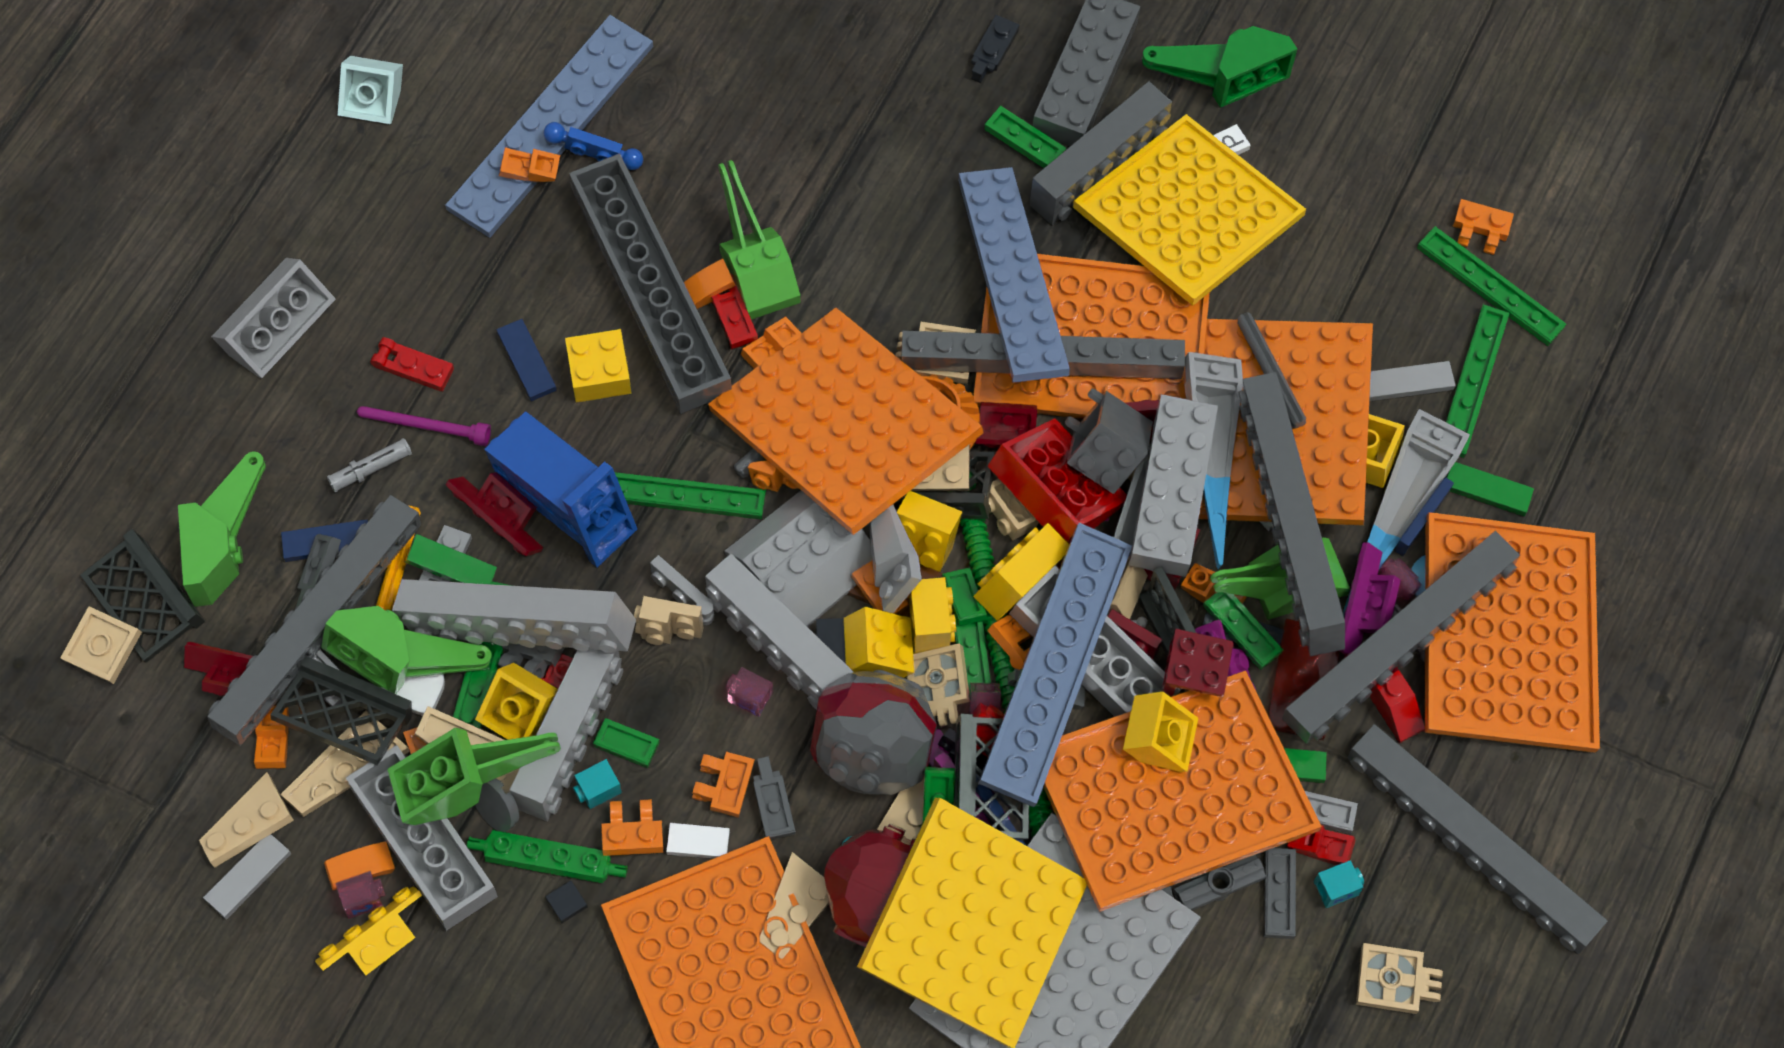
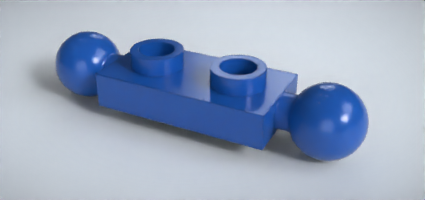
[543,122,643,170]

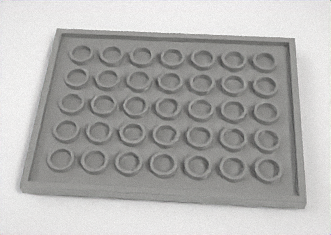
[909,813,1201,1048]

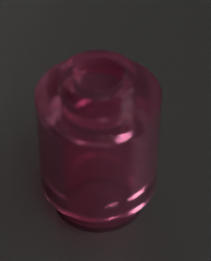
[1379,558,1422,601]

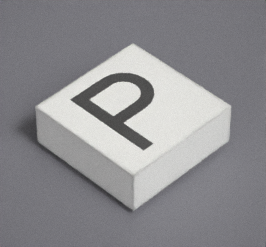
[1214,124,1250,155]

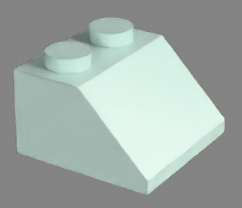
[338,56,403,124]

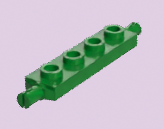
[467,830,628,883]

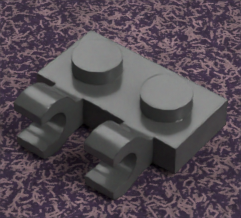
[498,644,565,679]

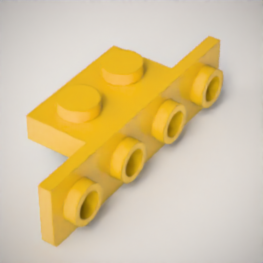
[315,886,422,975]

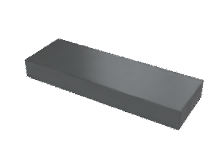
[1264,848,1296,939]

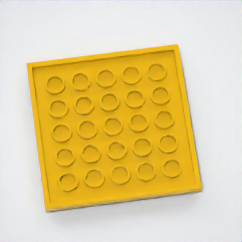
[1073,114,1306,306]
[857,798,1087,1048]

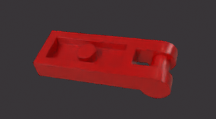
[711,274,758,349]
[370,337,454,392]

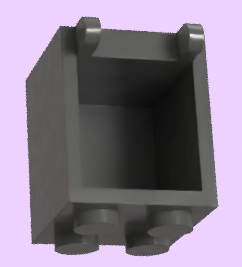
[1065,388,1153,494]

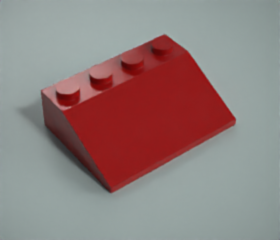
[988,418,1127,544]

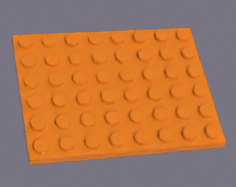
[974,254,1210,419]
[708,308,983,535]
[1198,319,1373,525]
[1425,512,1600,753]
[1043,671,1322,912]
[601,836,861,1048]

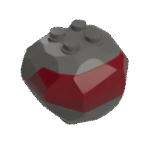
[810,670,937,795]

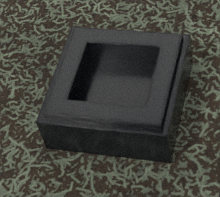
[545,881,588,923]

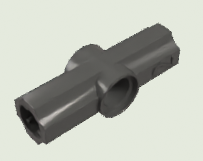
[1173,855,1266,911]

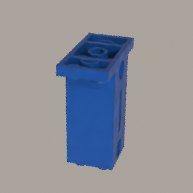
[484,411,637,567]

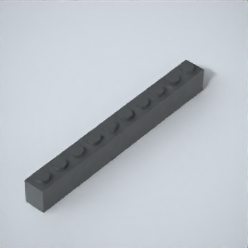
[901,331,1185,379]
[207,495,421,747]
[1282,531,1520,744]
[1347,724,1608,954]

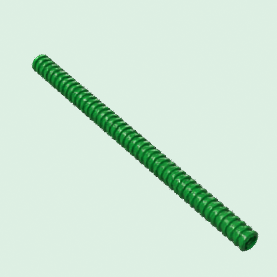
[960,519,1053,839]

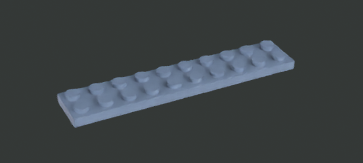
[445,15,653,238]
[959,167,1070,383]
[978,523,1132,807]

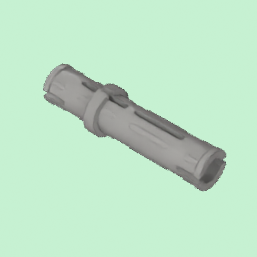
[327,438,412,492]

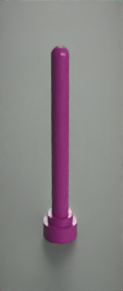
[357,406,491,447]

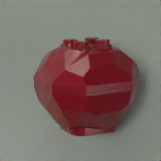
[824,824,917,947]

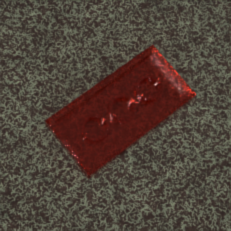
[1268,618,1340,741]

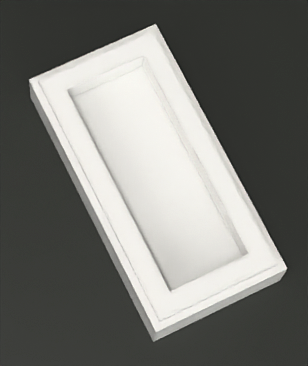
[667,823,730,859]

